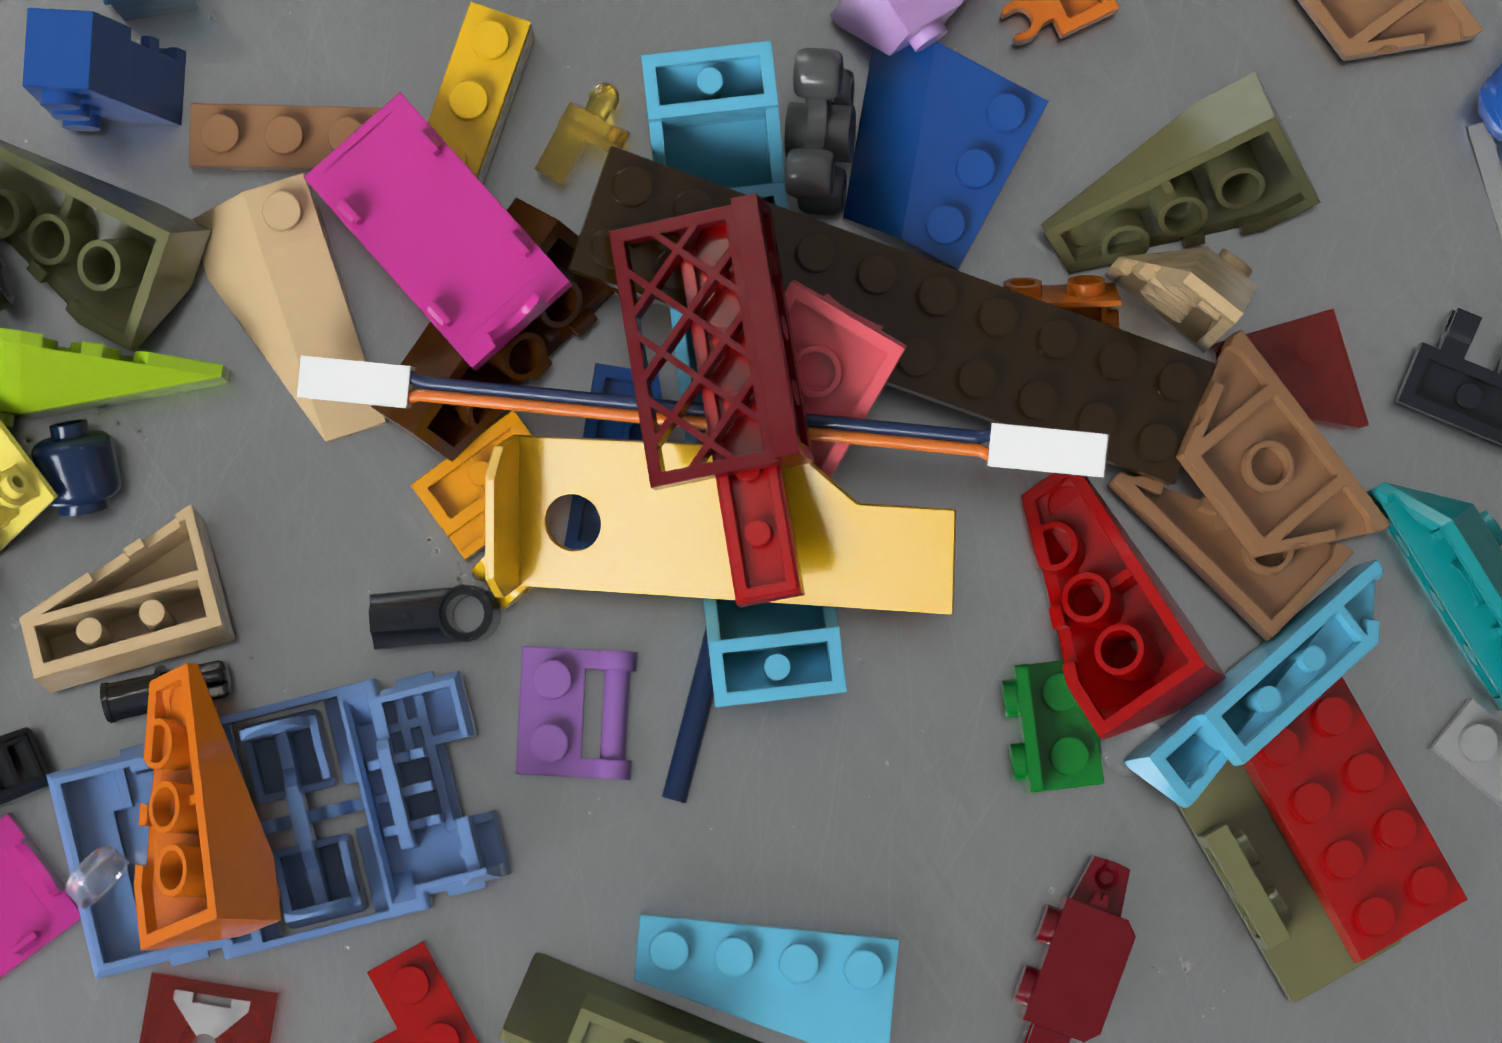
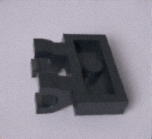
[1395,308,1502,446]

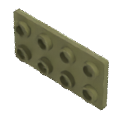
[1176,760,1401,1002]
[499,953,761,1043]

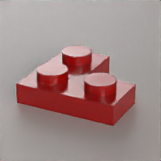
[367,940,481,1043]

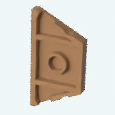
[1297,0,1483,62]
[1176,329,1391,558]

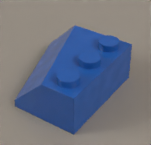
[843,42,1049,271]

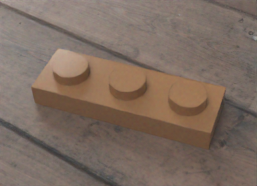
[189,103,381,173]

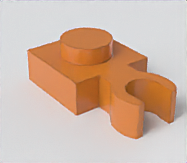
[1000,0,1119,45]

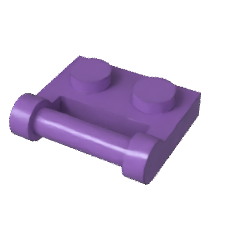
[516,646,638,780]

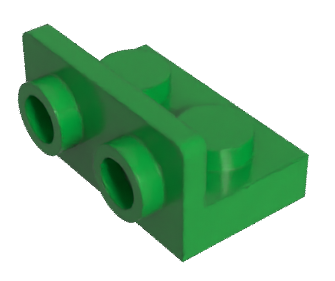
[1001,660,1104,793]

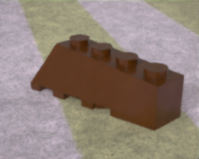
[371,197,620,462]

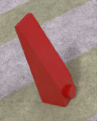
[1021,473,1226,740]

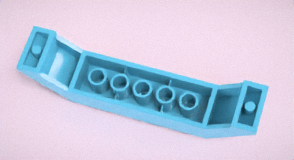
[641,41,847,708]

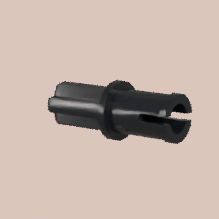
[100,660,231,723]

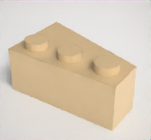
[19,504,235,693]

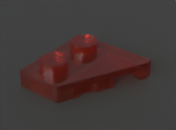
[1210,308,1369,430]

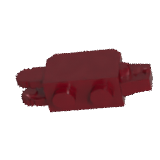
[1013,856,1136,1043]

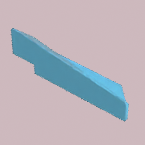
[1123,560,1383,808]

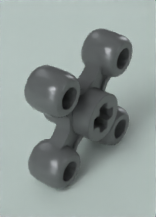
[784,48,856,215]

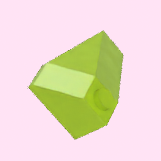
[0,328,231,428]

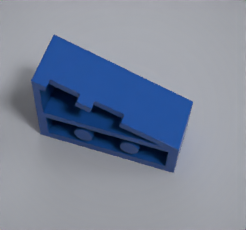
[22,8,186,132]

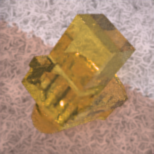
[534,82,633,184]

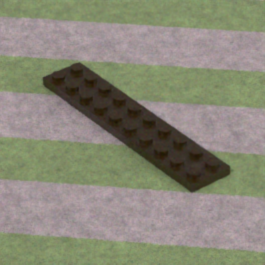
[567,146,1215,485]

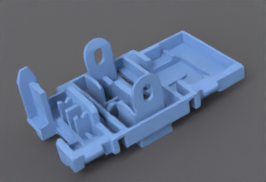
[46,671,511,979]

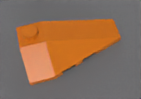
[134,663,281,951]

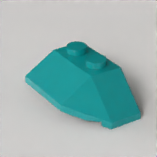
[1367,482,1502,710]

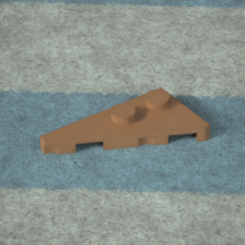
[1107,471,1354,642]

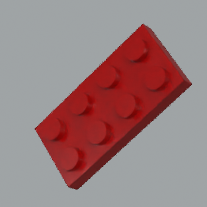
[1243,677,1468,963]

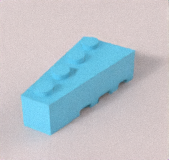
[634,913,899,1043]

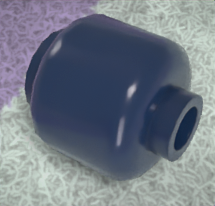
[31,419,122,516]

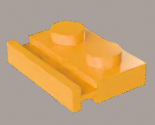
[410,411,532,561]

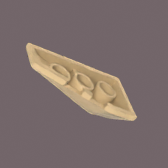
[192,173,387,443]
[1105,247,1259,353]

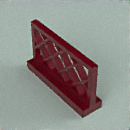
[609,193,814,491]

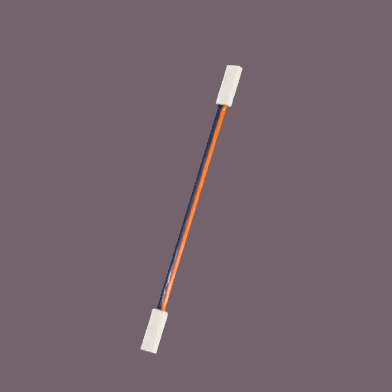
[297,355,1110,478]

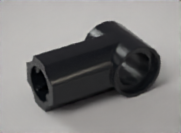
[368,585,501,650]

